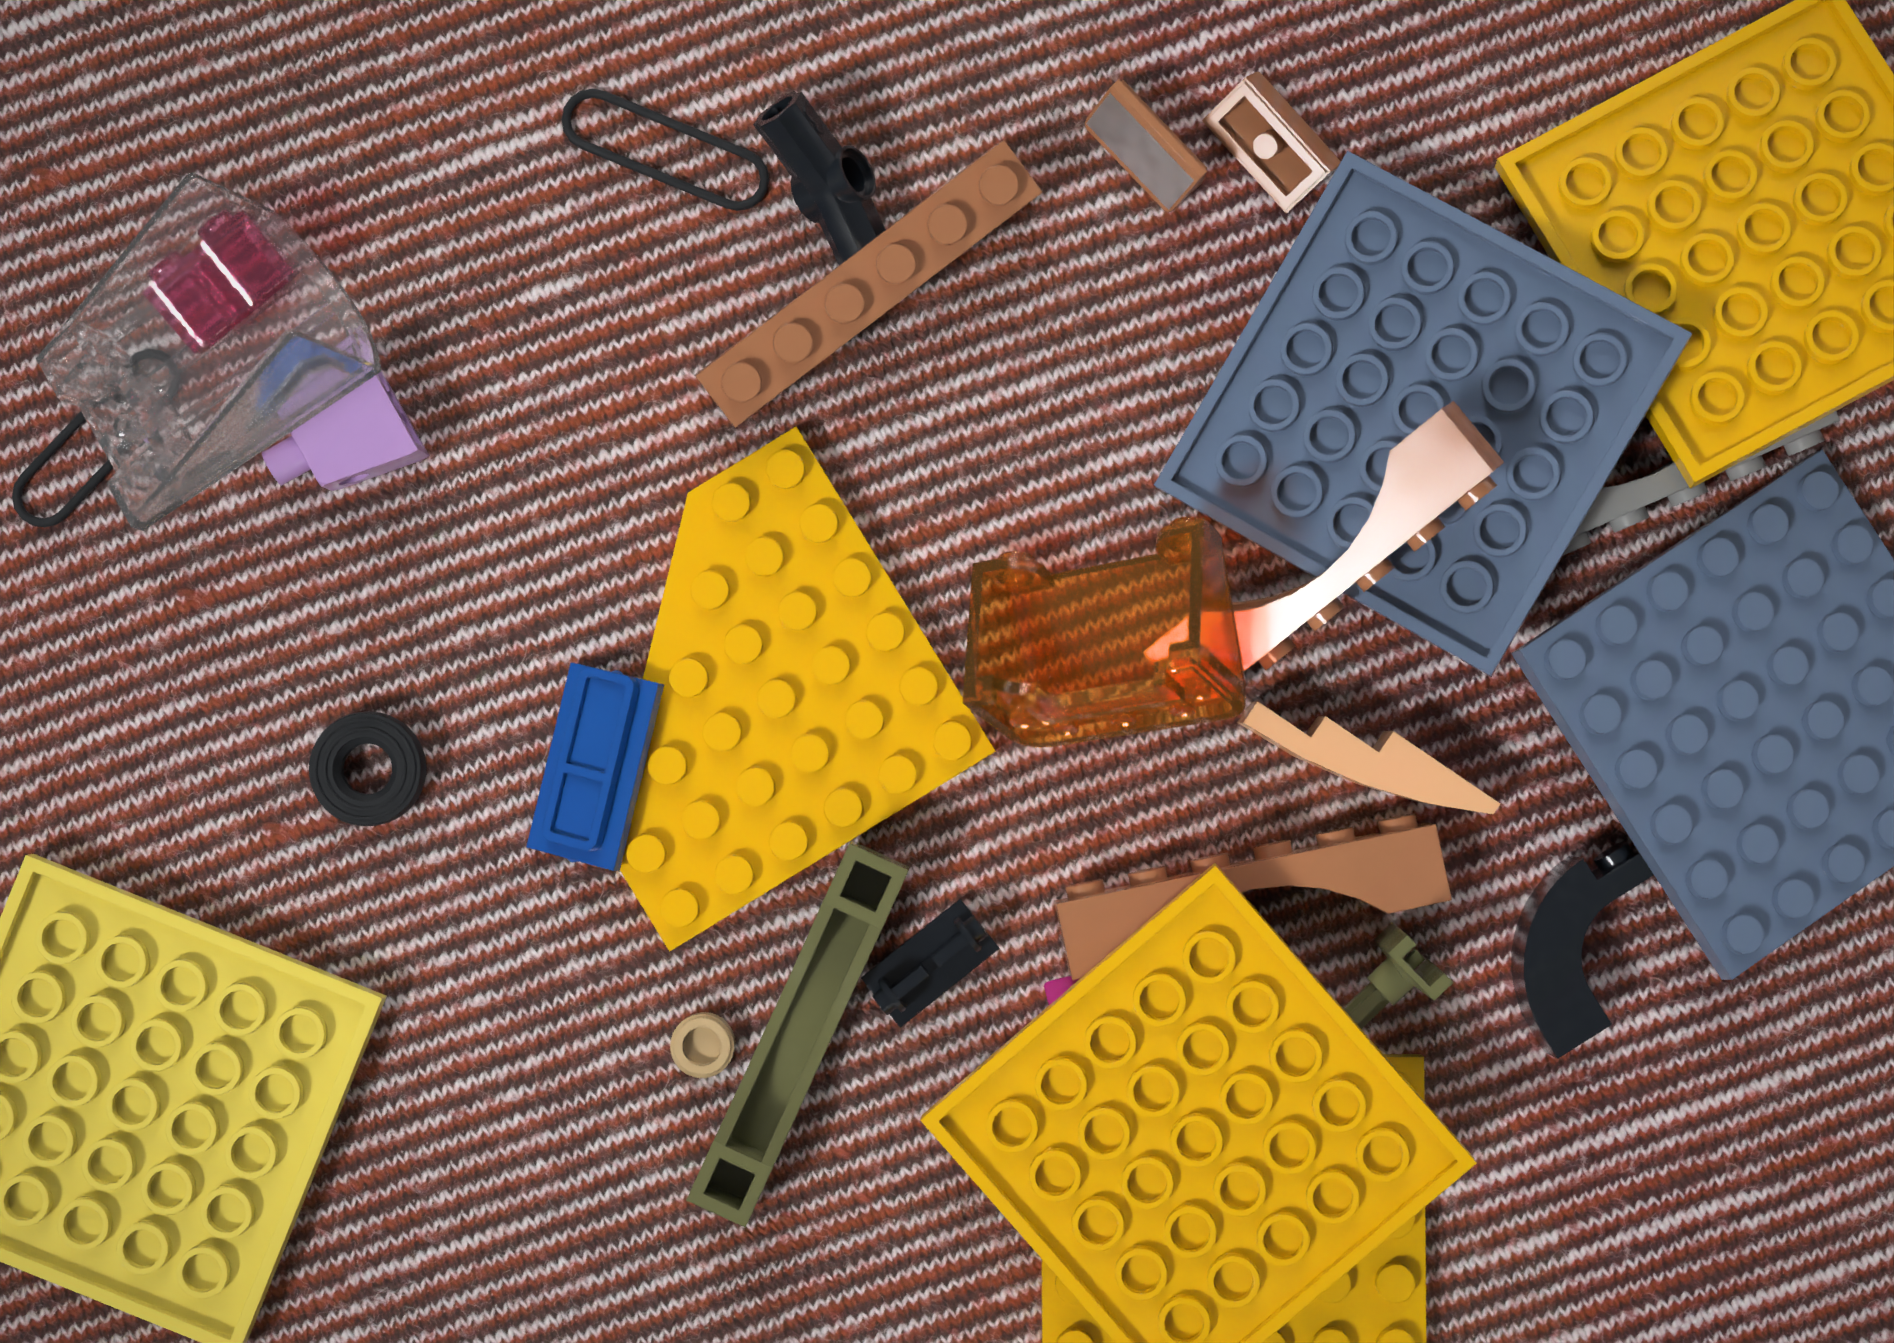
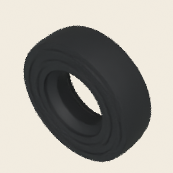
[309,712,427,826]

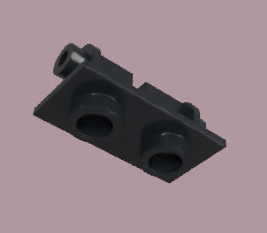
[861,898,1000,1028]

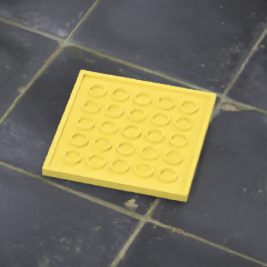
[0,854,387,1343]

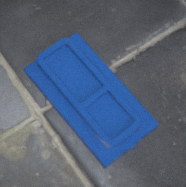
[526,662,664,872]

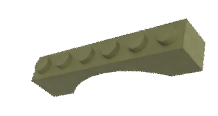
[686,841,910,1228]

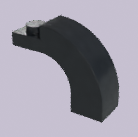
[1511,841,1654,1059]

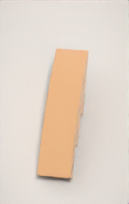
[1237,701,1500,814]

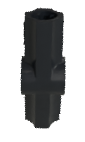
[753,91,886,265]

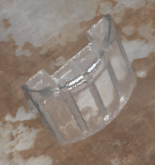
[36,173,381,531]

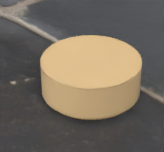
[670,1012,736,1078]

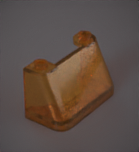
[963,517,1246,748]

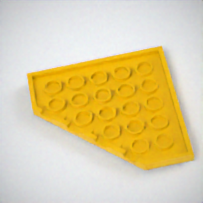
[620,427,996,952]

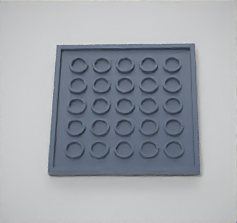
[1154,151,1692,677]
[1511,449,1894,980]

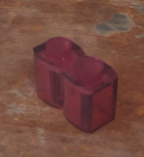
[143,209,300,354]

